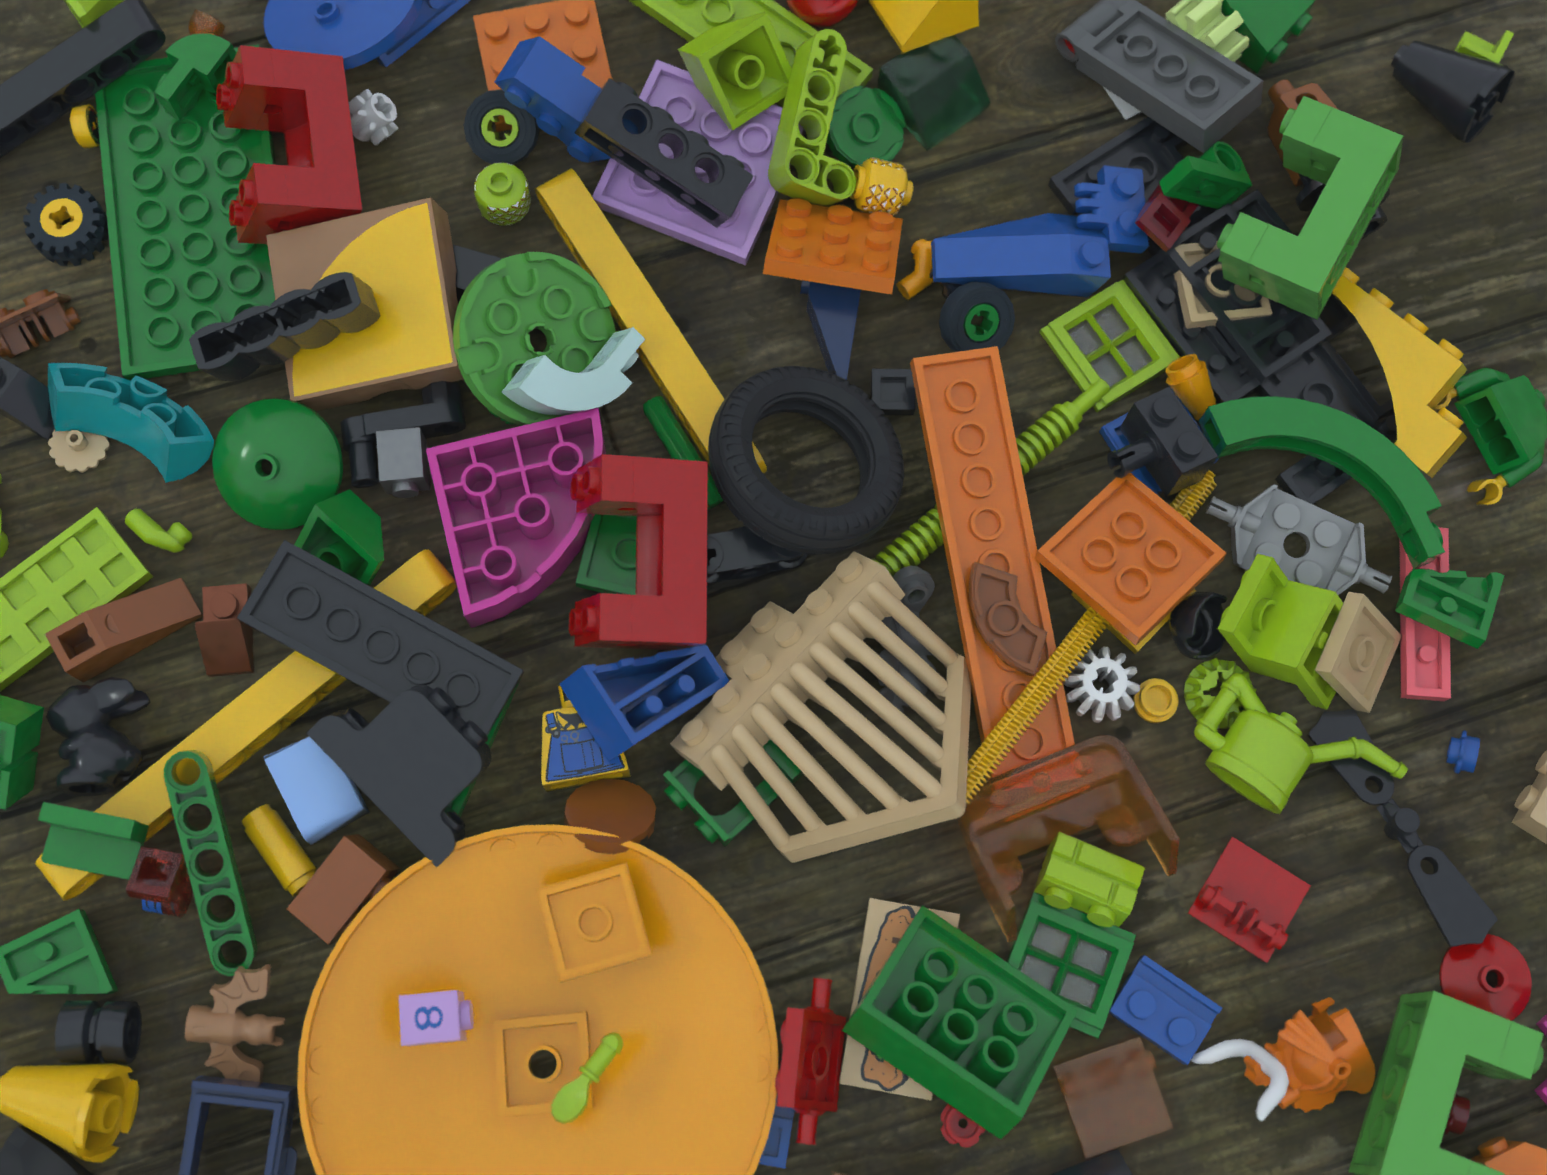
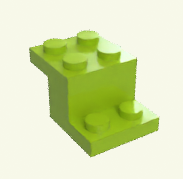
[1217,554,1343,710]

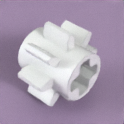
[349,89,398,145]

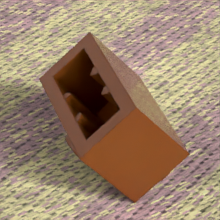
[287,834,400,945]

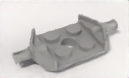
[1205,484,1392,595]

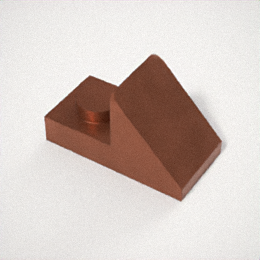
[195,583,254,677]

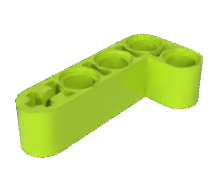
[768,29,856,207]

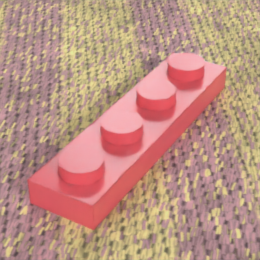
[1399,527,1451,702]

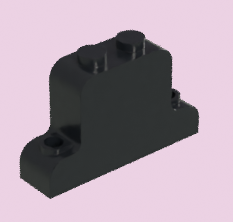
[306,685,492,867]

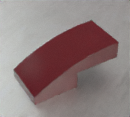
[1135,184,1199,252]

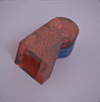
[125,846,193,918]

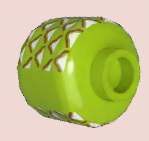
[474,162,531,226]

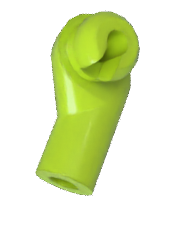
[125,509,193,553]

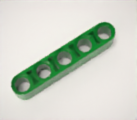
[164,750,257,976]

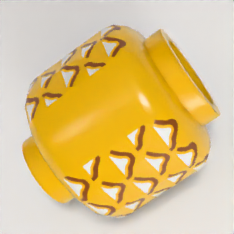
[850,158,913,216]

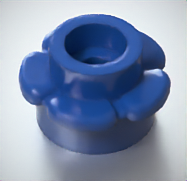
[1446,730,1480,774]

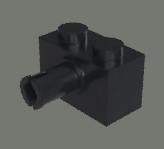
[1107,387,1218,497]

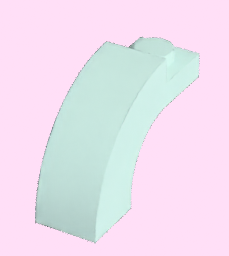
[502,327,645,415]

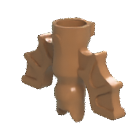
[185,964,286,1082]

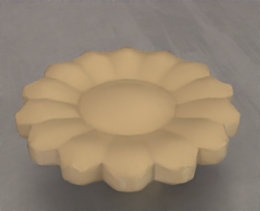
[48,430,110,473]

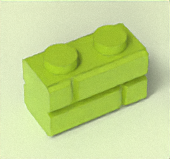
[1034,831,1145,927]

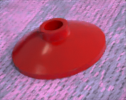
[1439,934,1532,1021]

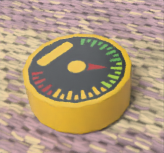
[70,104,100,149]

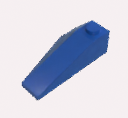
[931,213,1111,297]

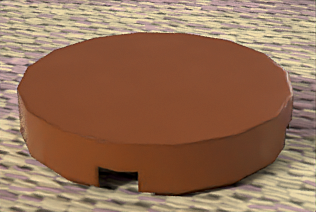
[564,778,656,854]

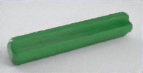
[643,395,723,510]

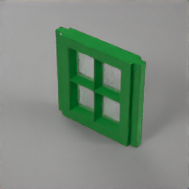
[1006,892,1136,1039]

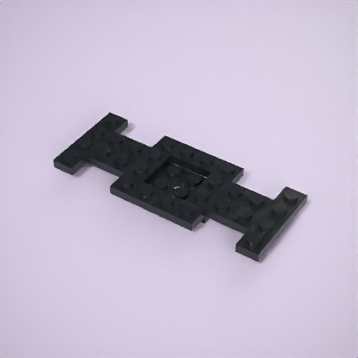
[1048,117,1397,505]

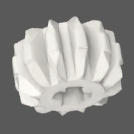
[1063,646,1140,723]

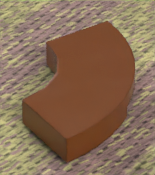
[968,562,1047,676]

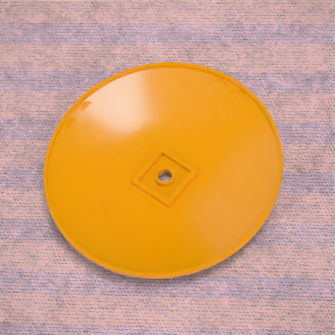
[297,824,778,1175]

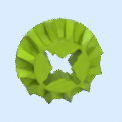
[1184,658,1257,729]

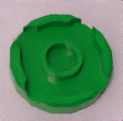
[826,86,905,168]

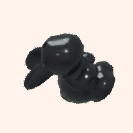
[46,677,151,796]

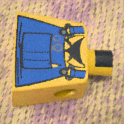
[541,685,631,792]

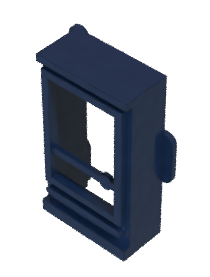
[179,1075,298,1175]

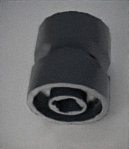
[55,1001,142,1063]

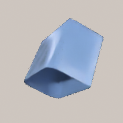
[263,737,370,845]

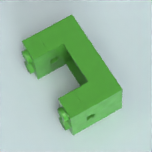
[1217,96,1403,320]
[1348,991,1544,1175]

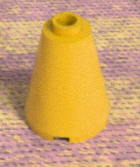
[0,1064,139,1162]

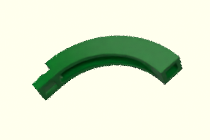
[1199,396,1445,569]

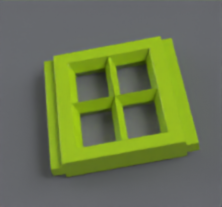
[1039,280,1180,413]

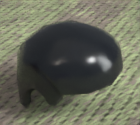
[1169,592,1228,660]

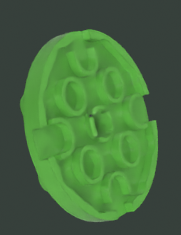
[453,252,618,426]

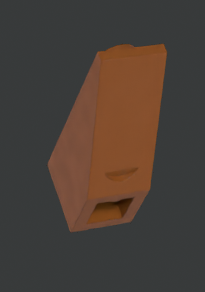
[45,578,203,683]

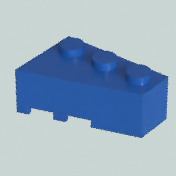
[494,36,638,163]
[559,645,730,761]

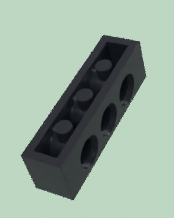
[574,78,753,228]

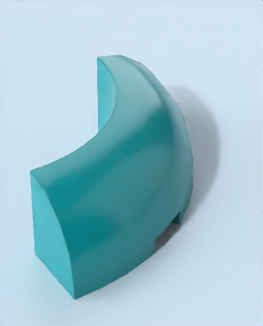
[48,363,214,483]

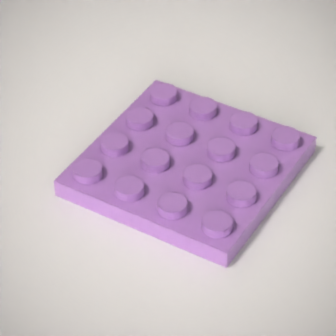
[592,60,806,266]

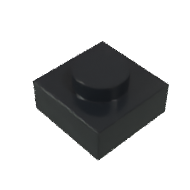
[871,369,915,415]

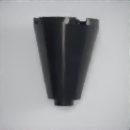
[1391,40,1515,143]

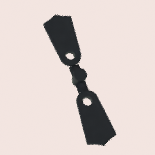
[1307,709,1498,947]

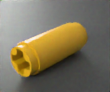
[241,804,317,897]

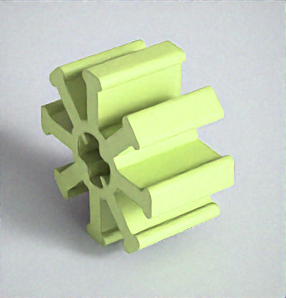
[1165,0,1249,62]

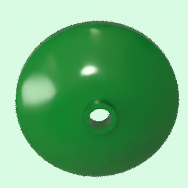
[212,398,343,530]

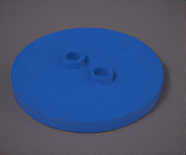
[264,0,423,71]

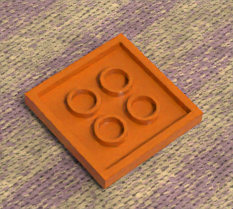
[473,0,612,132]
[763,198,903,295]
[1035,473,1227,646]

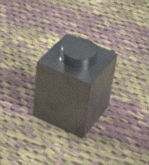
[376,427,430,498]

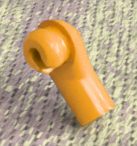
[897,239,934,300]

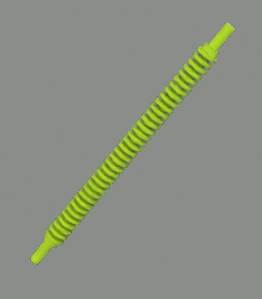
[872,379,1111,577]

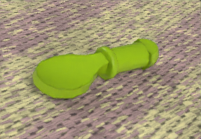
[552,1033,623,1124]

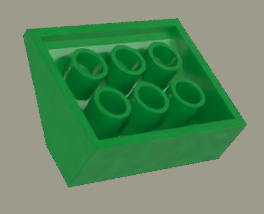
[842,905,1078,1140]

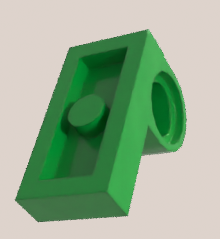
[1159,141,1252,209]

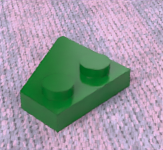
[0,909,118,994]

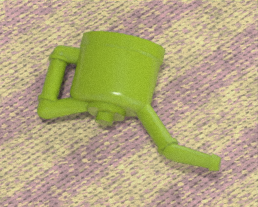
[1194,673,1408,814]

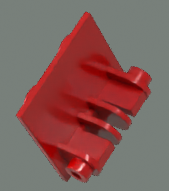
[1187,836,1311,963]

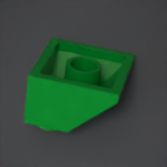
[294,489,384,586]

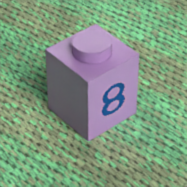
[399,990,474,1046]

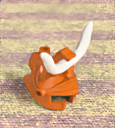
[1191,997,1375,1121]

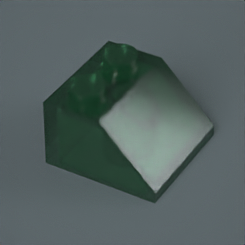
[877,35,991,151]

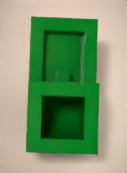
[154,33,236,120]

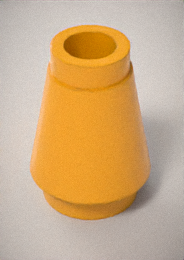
[1165,354,1216,421]

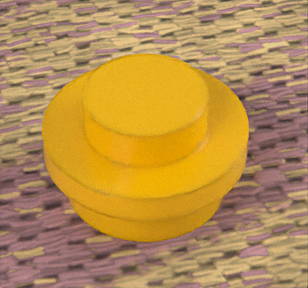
[1133,678,1178,723]

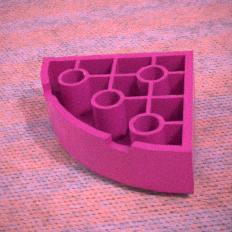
[426,408,606,628]

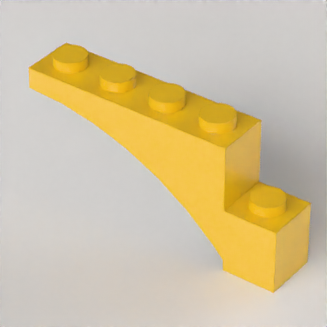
[1332,267,1467,478]

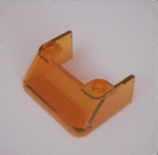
[957,735,1180,943]

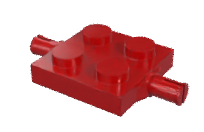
[775,978,846,1145]

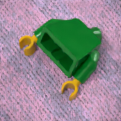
[1434,368,1547,505]

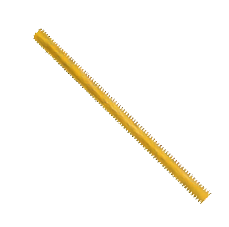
[966,470,1217,804]

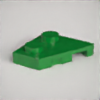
[1395,569,1505,649]

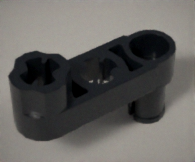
[340,381,466,488]

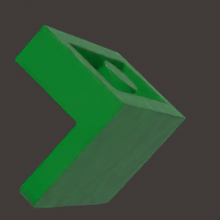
[38,802,149,880]

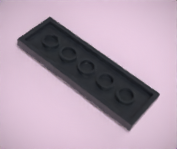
[237,540,524,737]

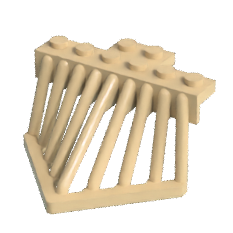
[670,551,971,863]

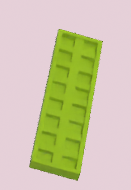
[0,507,153,692]

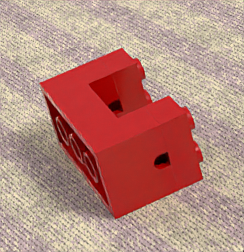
[216,45,362,244]
[568,454,708,650]

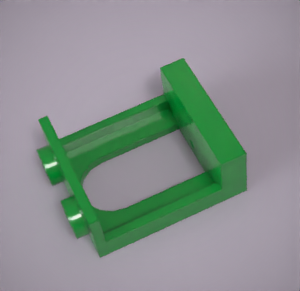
[663,740,804,847]

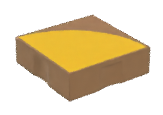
[266,197,464,412]

